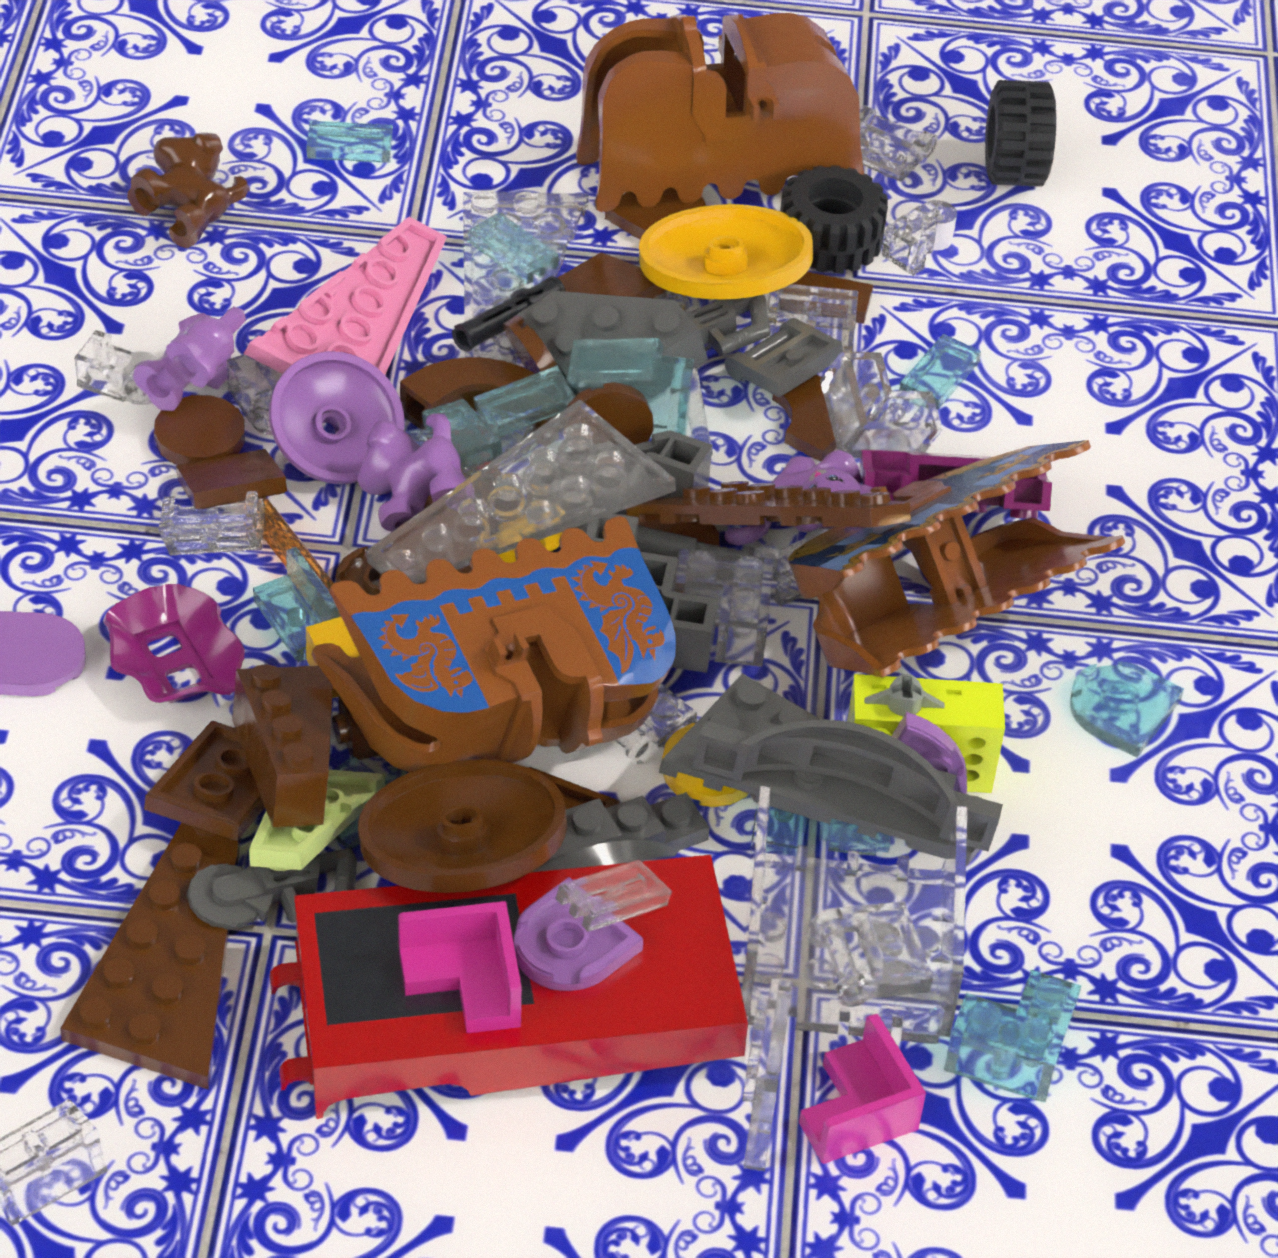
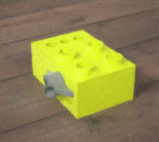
[847,674,1005,793]

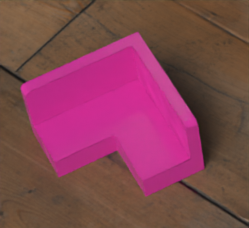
[398,901,522,1033]
[799,1013,926,1164]

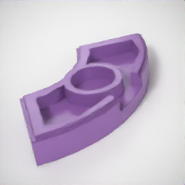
[892,712,967,794]

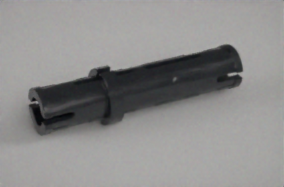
[452,276,566,352]

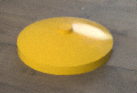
[639,204,813,299]

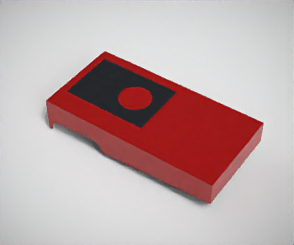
[269,855,748,1119]

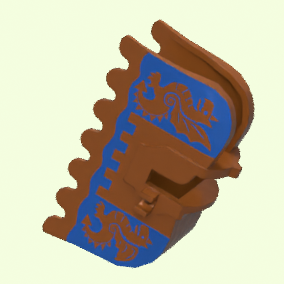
[311,516,676,772]

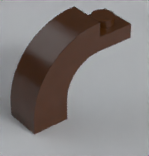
[400,357,560,450]

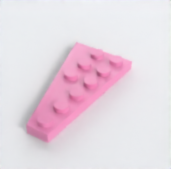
[244,217,447,375]

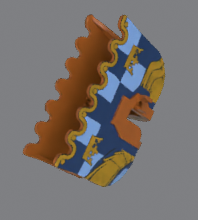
[787,440,1126,677]

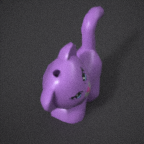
[725,450,872,545]

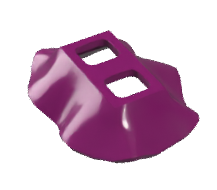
[103,584,245,704]

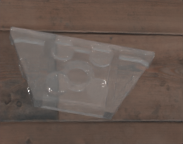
[743,978,793,1171]

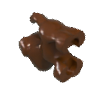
[127,132,250,248]

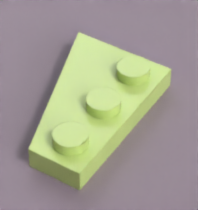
[249,770,385,871]

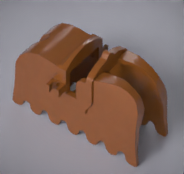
[576,13,864,212]

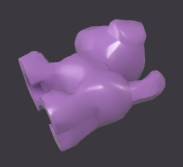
[133,306,246,411]
[357,413,476,533]

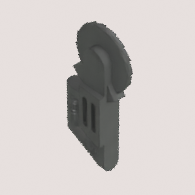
[687,295,771,356]
[187,848,357,929]

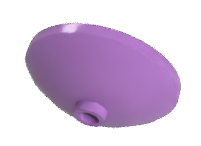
[269,351,404,484]

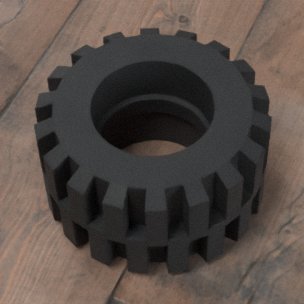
[985,80,1057,187]
[780,165,888,273]

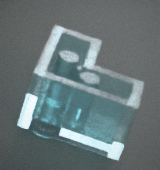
[944,970,1082,1103]

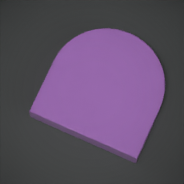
[0,611,86,696]
[514,877,643,991]

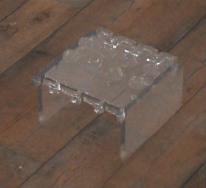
[740,786,967,1044]

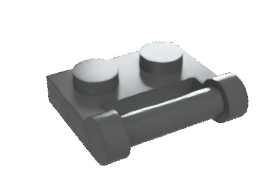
[725,318,844,397]

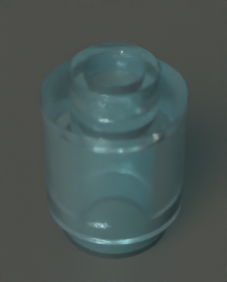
[819,818,891,856]

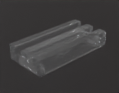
[555,860,672,932]

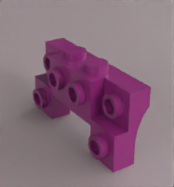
[859,449,1052,519]

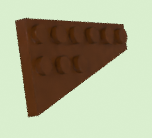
[626,481,911,528]
[60,822,241,1090]

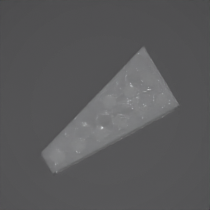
[366,399,676,584]

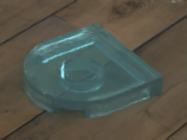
[1069,661,1184,758]

